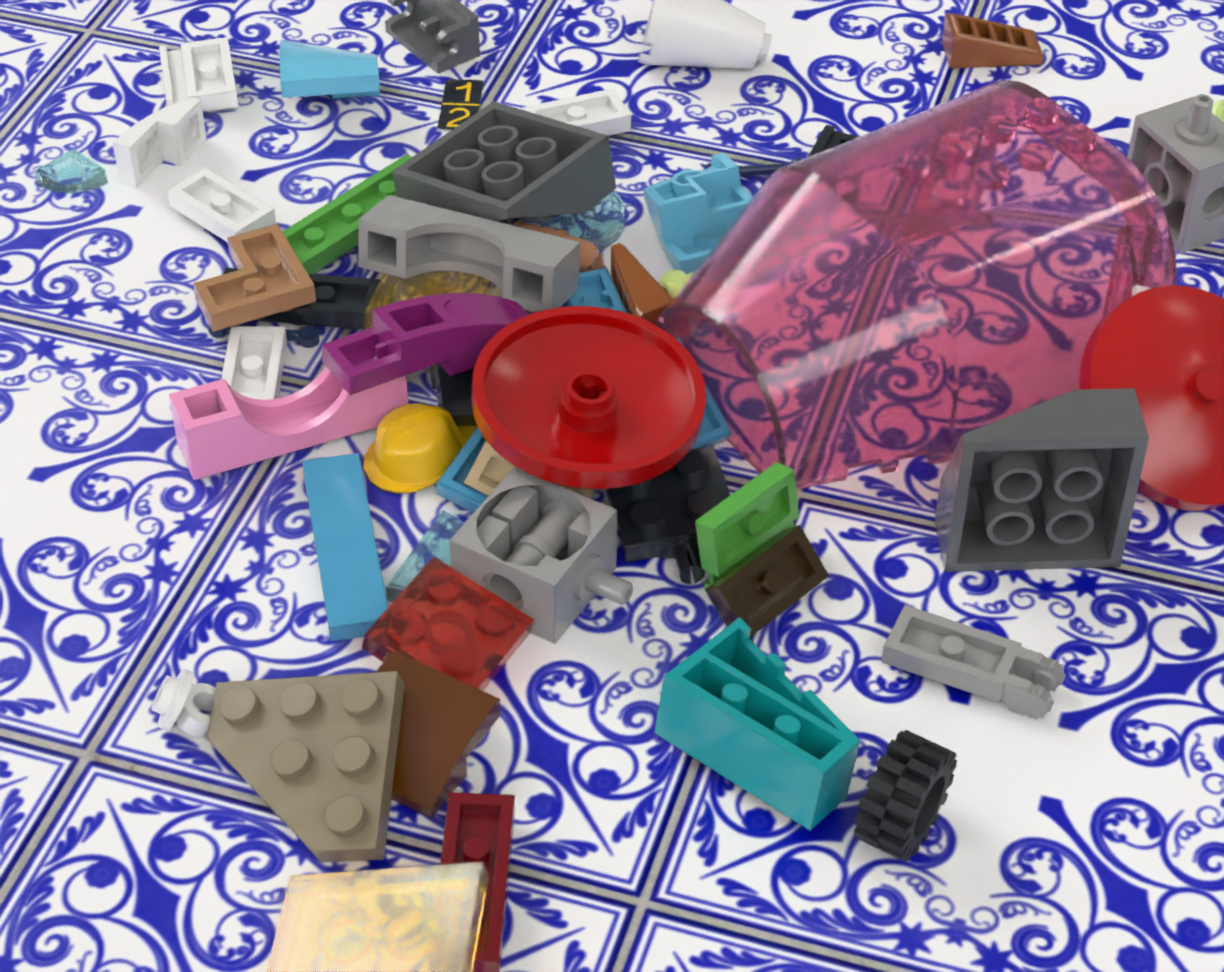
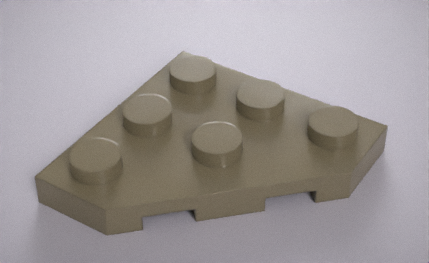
[207,671,405,862]

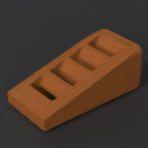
[942,14,1044,68]
[611,243,675,338]

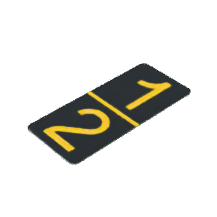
[438,79,483,130]

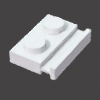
[159,37,239,112]

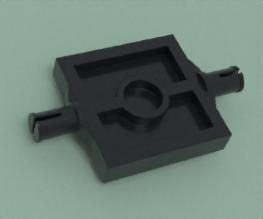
[605,445,730,584]

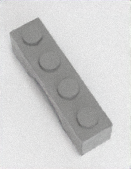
[358,195,580,312]

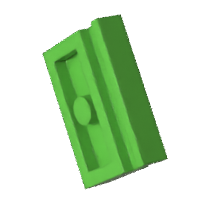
[695,462,799,589]

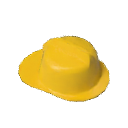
[363,403,478,494]

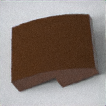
[376,650,501,818]

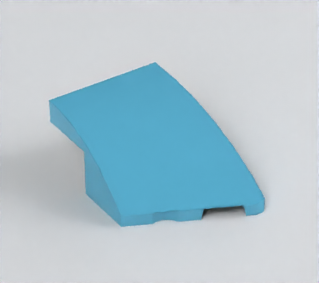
[280,40,380,99]
[643,152,780,275]

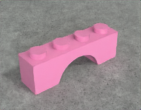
[169,366,408,480]

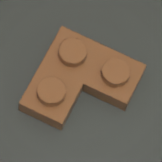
[193,224,316,332]

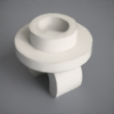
[152,669,216,737]

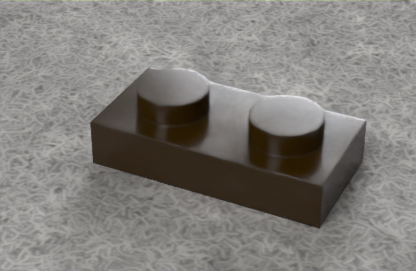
[705,525,829,637]

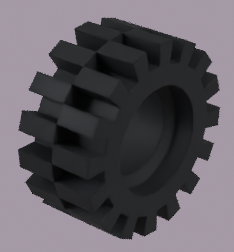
[854,730,957,862]

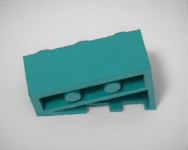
[654,617,860,831]

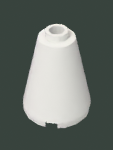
[638,0,772,69]

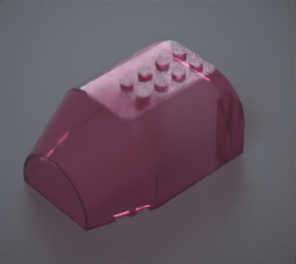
[656,80,1177,489]

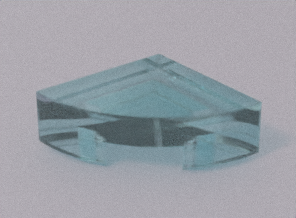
[35,149,108,193]

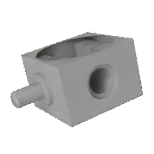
[1119,94,1224,254]
[449,467,633,644]

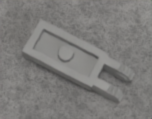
[882,605,1066,719]

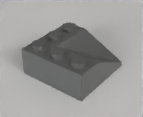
[392,101,616,221]
[935,388,1149,572]

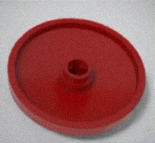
[1079,285,1224,511]
[471,306,706,489]

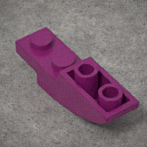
[322,293,529,395]

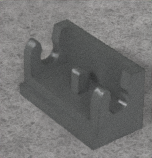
[385,0,480,74]

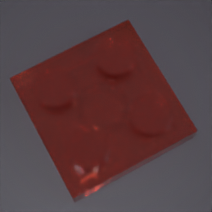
[362,556,534,691]

